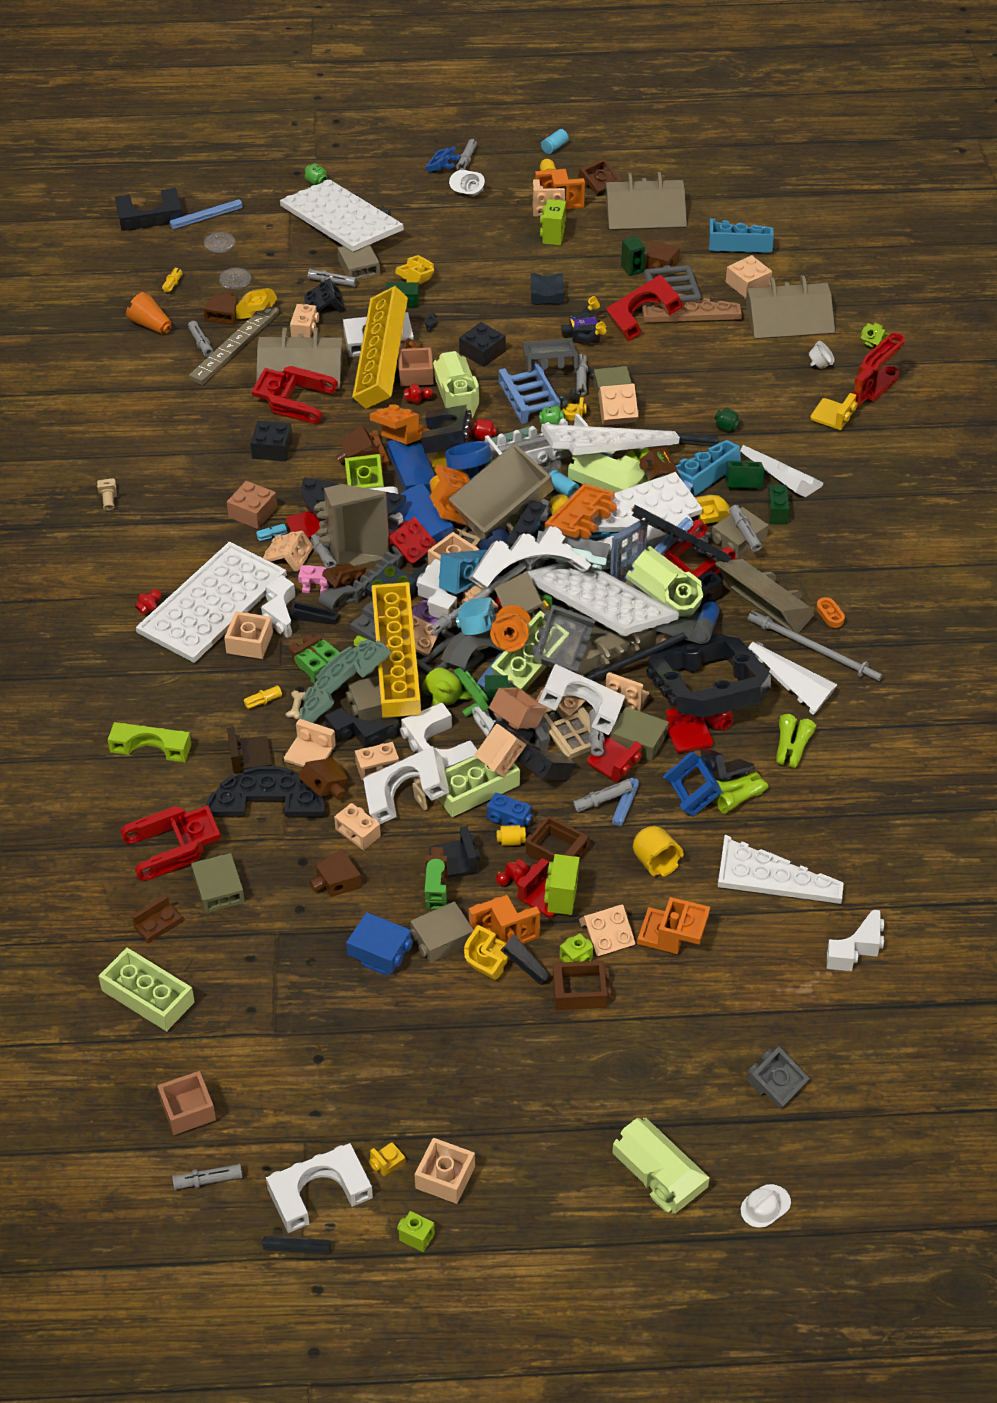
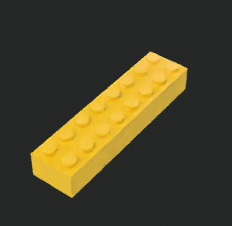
[353,286,408,409]
[372,582,421,718]

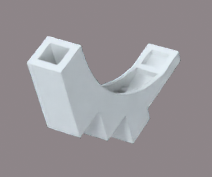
[468,526,591,589]

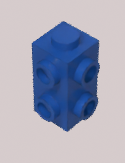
[487,792,533,828]

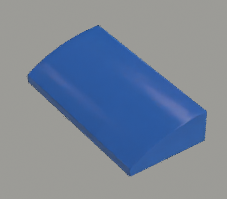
[387,440,435,492]
[398,483,453,542]

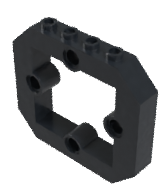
[646,634,771,718]

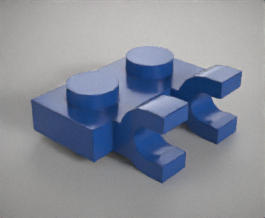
[425,146,461,172]

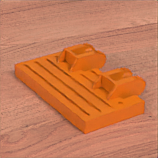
[545,483,617,539]

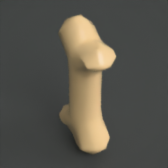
[286,690,306,720]

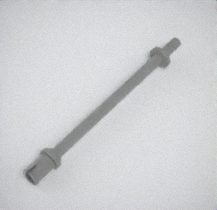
[428,557,541,636]
[748,610,882,681]

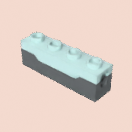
[536,531,611,570]

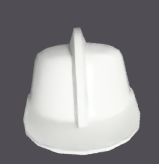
[449,170,485,196]
[809,341,835,369]
[741,1184,791,1228]

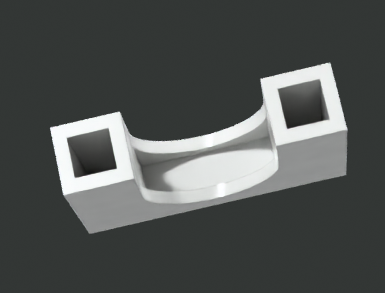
[343,312,414,357]
[538,664,625,735]
[400,703,478,769]
[363,746,449,824]
[266,1143,373,1233]

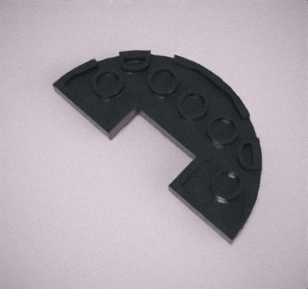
[302,477,406,521]
[631,504,731,563]
[206,766,325,817]

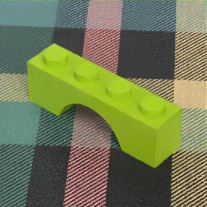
[108,722,191,762]

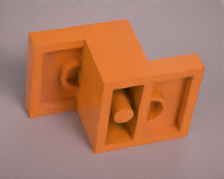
[535,169,585,209]
[370,405,430,445]
[429,464,470,525]
[469,895,540,944]
[637,897,710,954]

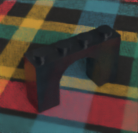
[115,188,182,231]
[421,405,472,454]
[502,500,548,580]
[488,720,577,780]

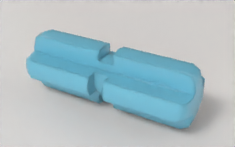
[256,524,287,541]

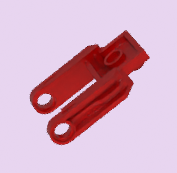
[853,333,905,407]
[252,366,338,424]
[663,520,736,578]
[120,805,221,881]

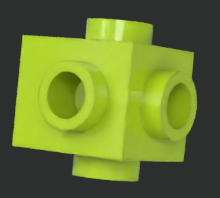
[861,323,890,348]
[560,933,594,962]

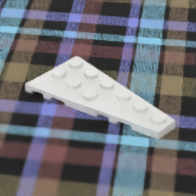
[718,835,843,904]

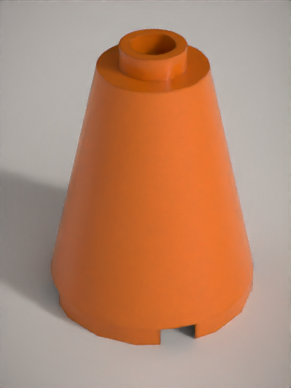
[126,292,171,334]

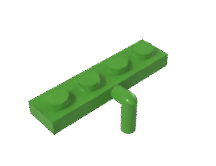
[454,667,489,717]

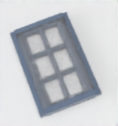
[610,519,648,582]

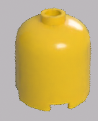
[633,826,684,877]

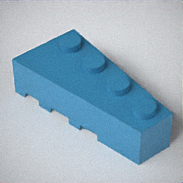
[709,218,774,253]
[676,440,741,496]
[439,550,502,594]

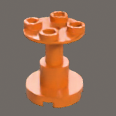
[490,605,531,652]

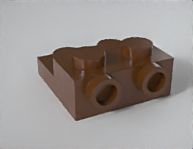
[578,158,622,195]

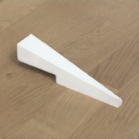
[740,445,823,497]
[748,642,837,715]

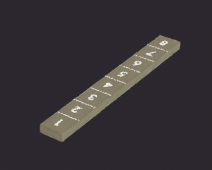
[189,306,279,385]

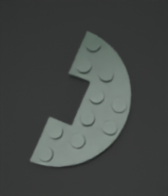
[299,640,392,723]

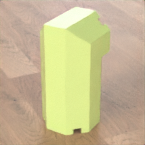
[433,351,479,418]
[568,453,647,493]
[626,546,703,617]
[613,1118,709,1214]

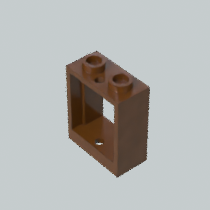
[525,816,589,862]
[552,961,611,1010]

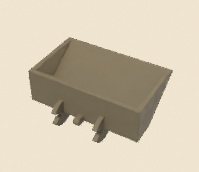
[605,172,687,229]
[746,275,835,339]
[257,327,343,389]
[448,443,554,540]
[314,484,390,568]
[715,559,814,634]
[555,622,657,677]

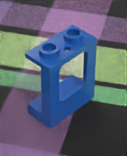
[663,752,723,817]

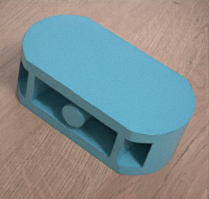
[456,598,495,635]

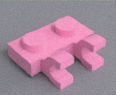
[298,565,332,594]

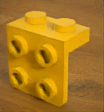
[810,393,857,430]

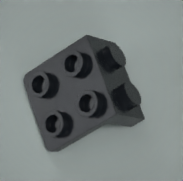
[700,748,755,780]
[429,826,480,878]

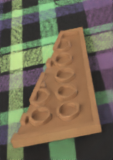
[642,294,742,323]

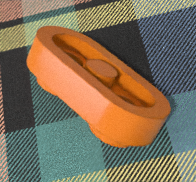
[816,597,845,628]

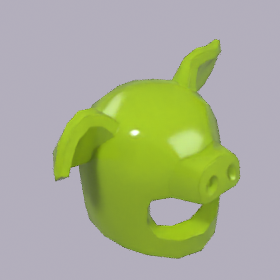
[421,667,472,706]

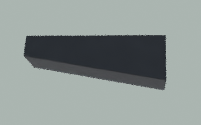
[290,601,338,625]
[500,935,549,985]

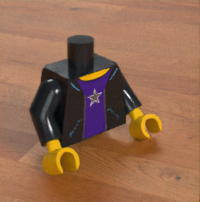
[561,296,606,344]

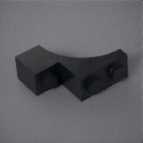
[325,708,399,748]

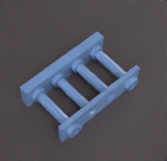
[499,361,562,424]

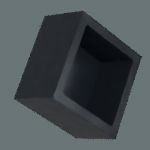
[459,322,506,367]
[250,420,293,462]

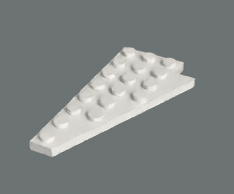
[541,424,680,455]
[592,472,703,532]

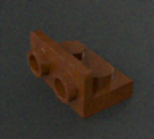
[322,563,367,588]
[132,895,182,943]

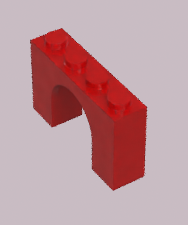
[605,274,683,341]

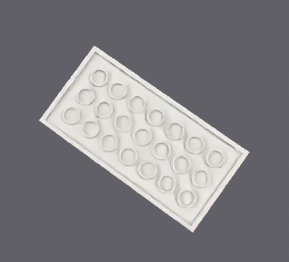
[280,180,404,251]
[136,542,287,663]
[524,562,679,636]

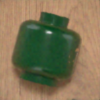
[714,407,741,433]

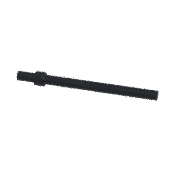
[585,632,687,681]

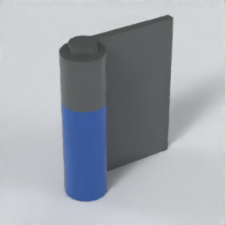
[654,602,720,644]

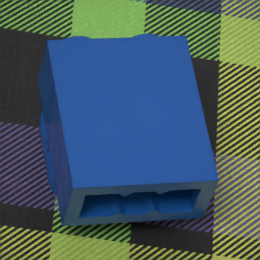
[346,912,413,975]

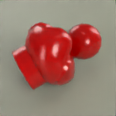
[404,383,434,404]
[134,589,162,616]
[496,859,530,886]

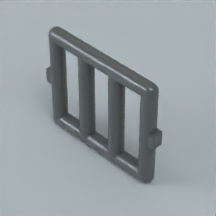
[644,265,701,304]
[416,629,485,676]

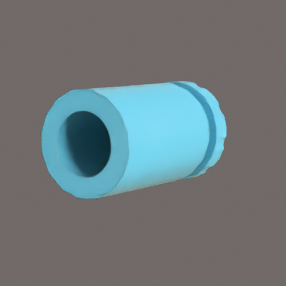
[541,129,569,154]
[549,470,579,498]

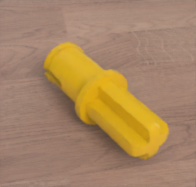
[162,268,183,293]
[244,685,282,709]

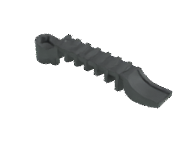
[318,544,405,611]

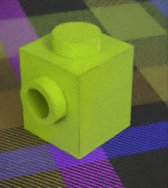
[397,1211,435,1252]

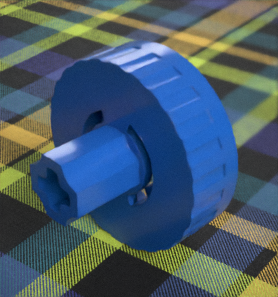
[445,441,492,480]

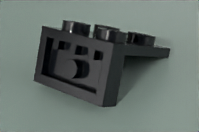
[304,278,345,313]

